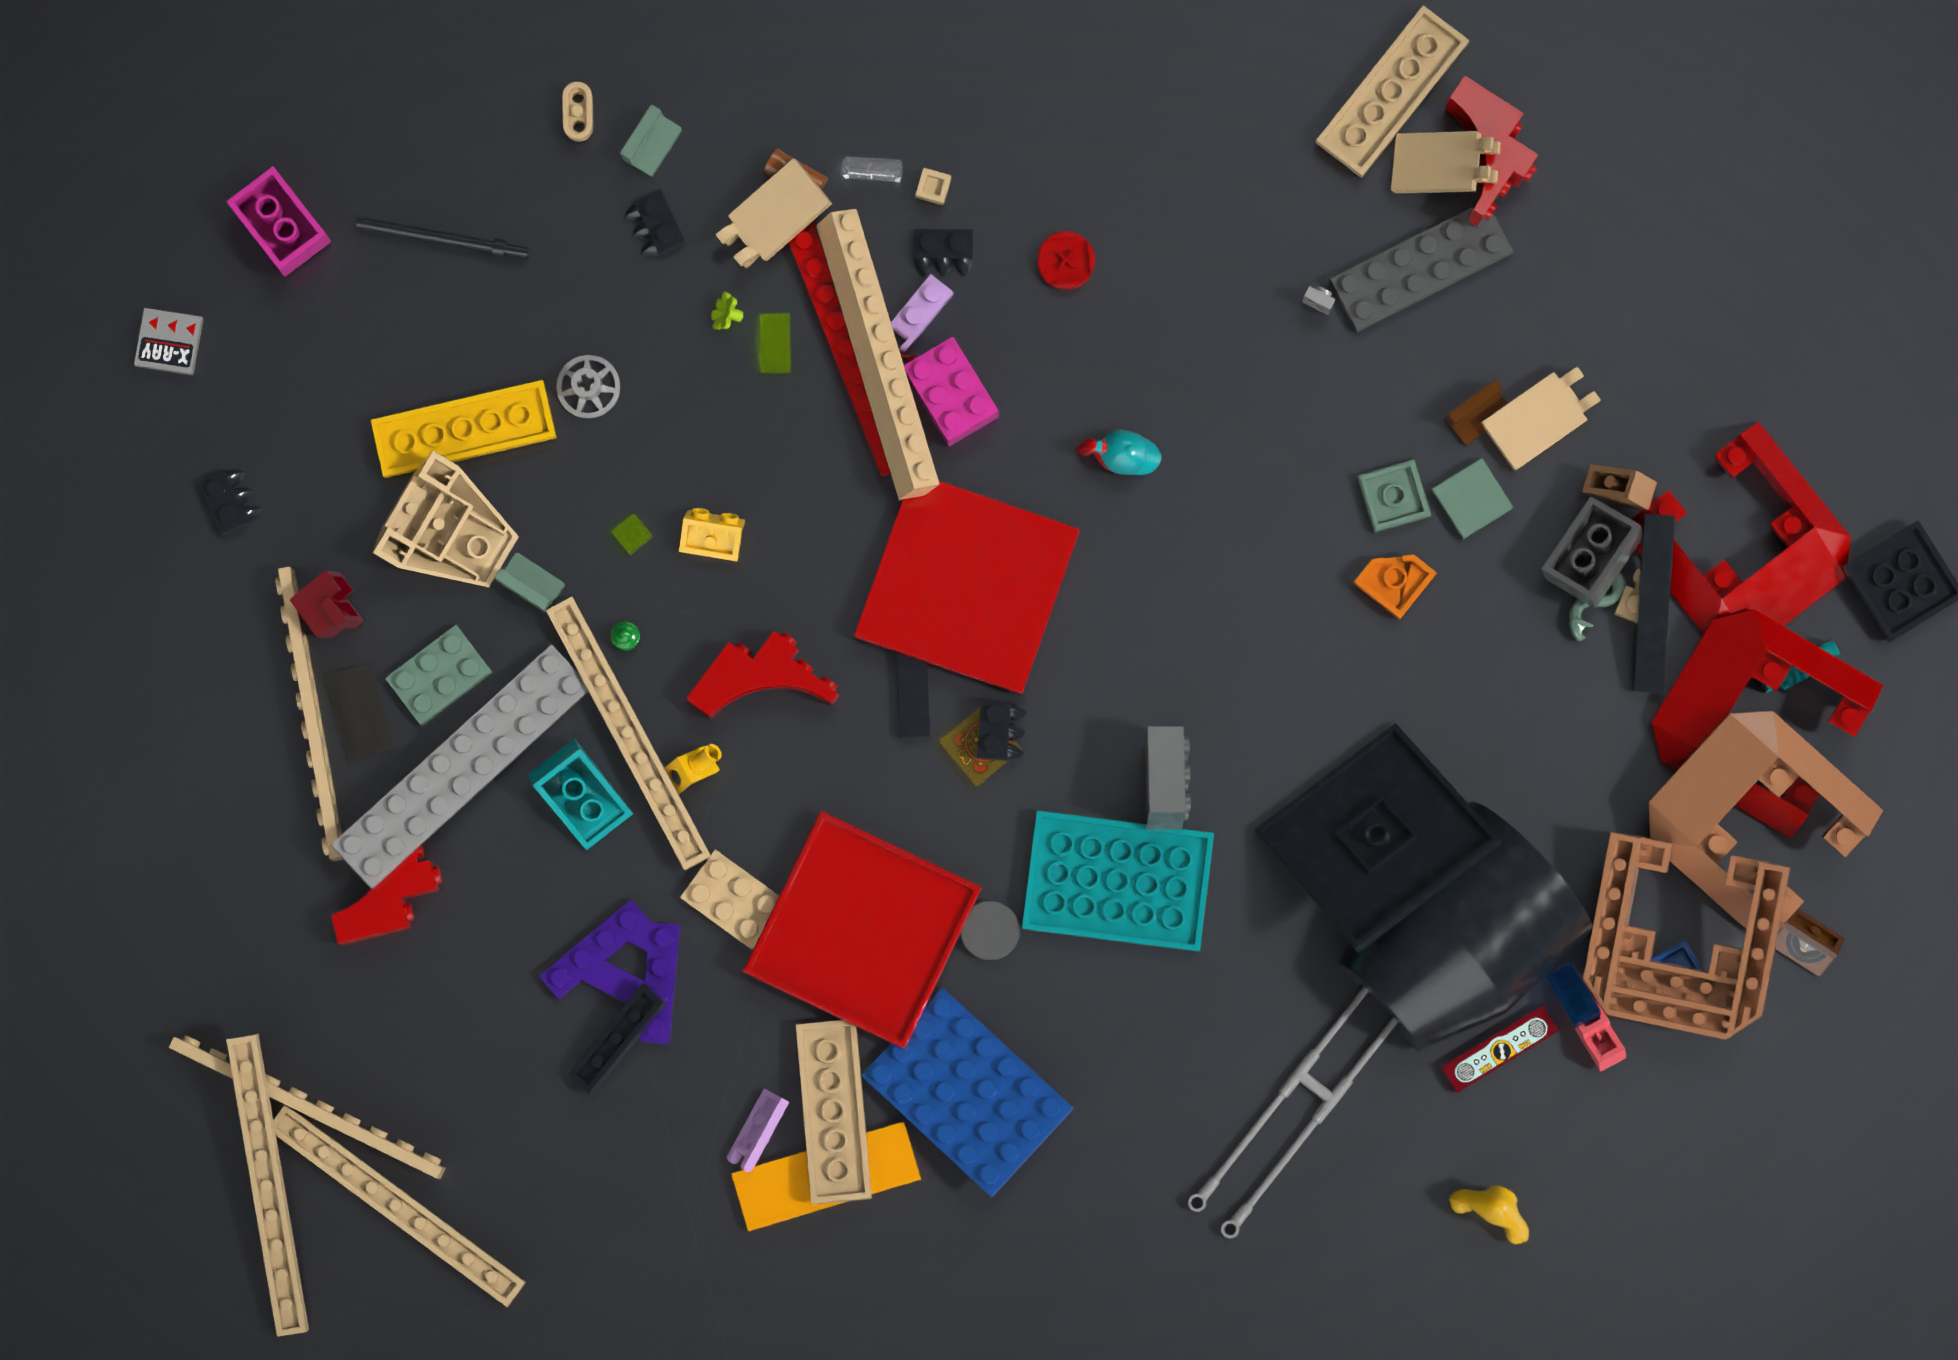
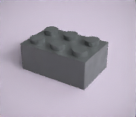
[1542,496,1643,608]
[1144,726,1191,830]

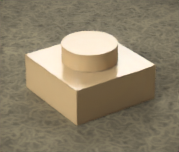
[915,168,952,206]

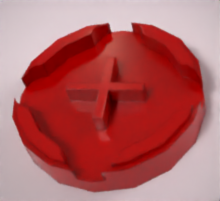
[1037,231,1095,290]

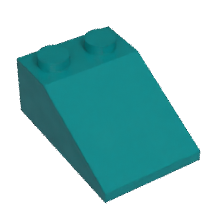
[528,738,633,850]

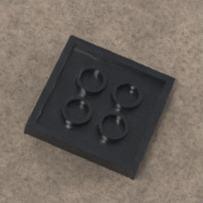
[1842,520,1958,643]

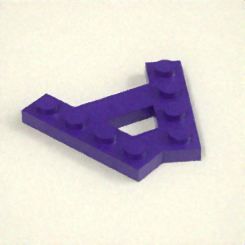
[540,899,681,1044]

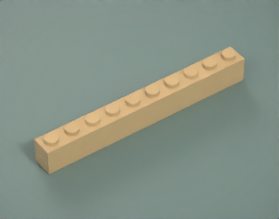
[816,209,940,500]

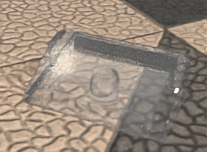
[842,156,903,182]

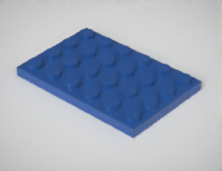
[861,988,1074,1197]

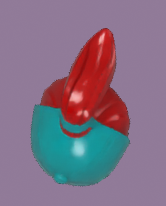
[1076,429,1161,475]

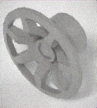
[556,355,620,419]

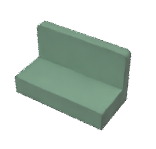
[620,104,682,177]
[494,553,565,614]

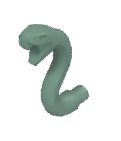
[1569,571,1626,642]

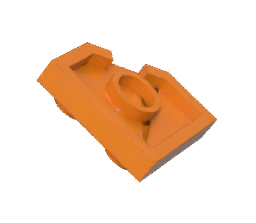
[1353,554,1437,620]

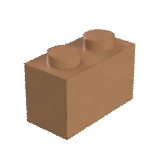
[1582,464,1657,510]

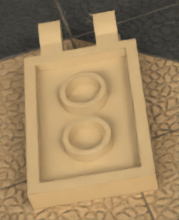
[1391,131,1501,193]
[716,158,832,268]
[1481,366,1601,471]

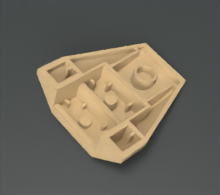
[372,451,519,587]

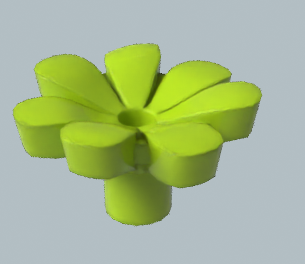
[711,291,743,329]

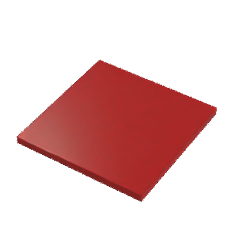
[854,481,1080,695]
[743,811,982,1050]

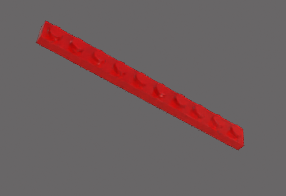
[789,222,891,477]

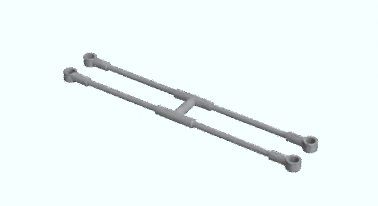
[1188,986,1398,1238]

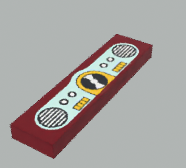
[1441,1005,1559,1093]

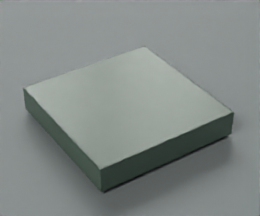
[1431,458,1514,540]
[1357,459,1431,533]

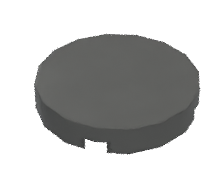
[961,901,1020,961]

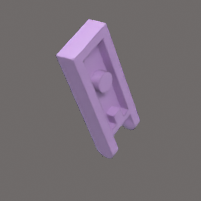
[891,274,954,354]
[727,1088,789,1172]

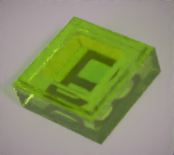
[611,513,653,555]

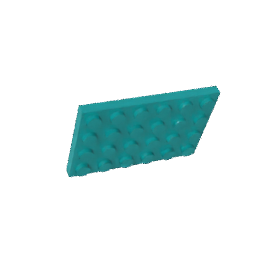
[1022,811,1214,952]

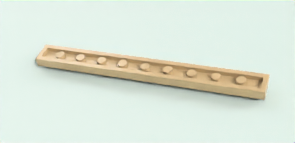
[275,567,343,861]
[546,597,711,870]
[226,1034,309,1337]
[169,1035,446,1179]
[273,1105,526,1307]

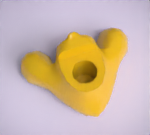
[1449,1186,1529,1244]

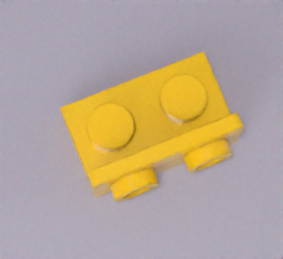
[679,508,745,561]

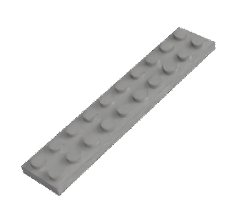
[331,644,589,889]

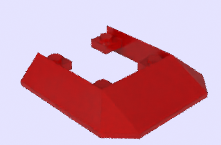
[1631,422,1851,635]
[1651,609,1884,838]

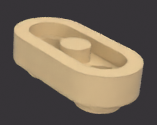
[563,82,593,142]

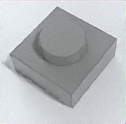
[1302,286,1335,315]

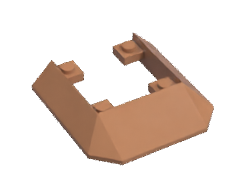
[1648,711,1883,931]
[1583,832,1790,1040]

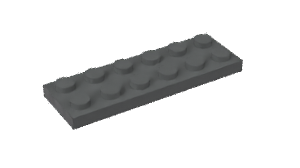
[1330,206,1514,332]

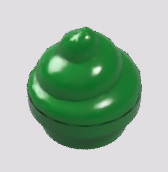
[610,621,640,651]

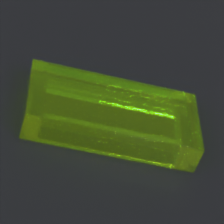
[760,313,791,374]

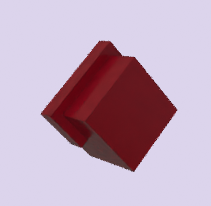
[290,570,364,638]

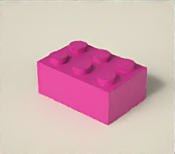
[226,167,331,277]
[904,337,999,447]

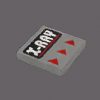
[134,308,204,376]

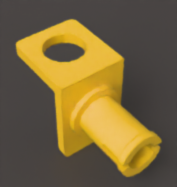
[665,744,722,794]

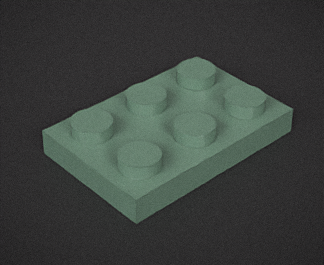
[385,625,493,726]

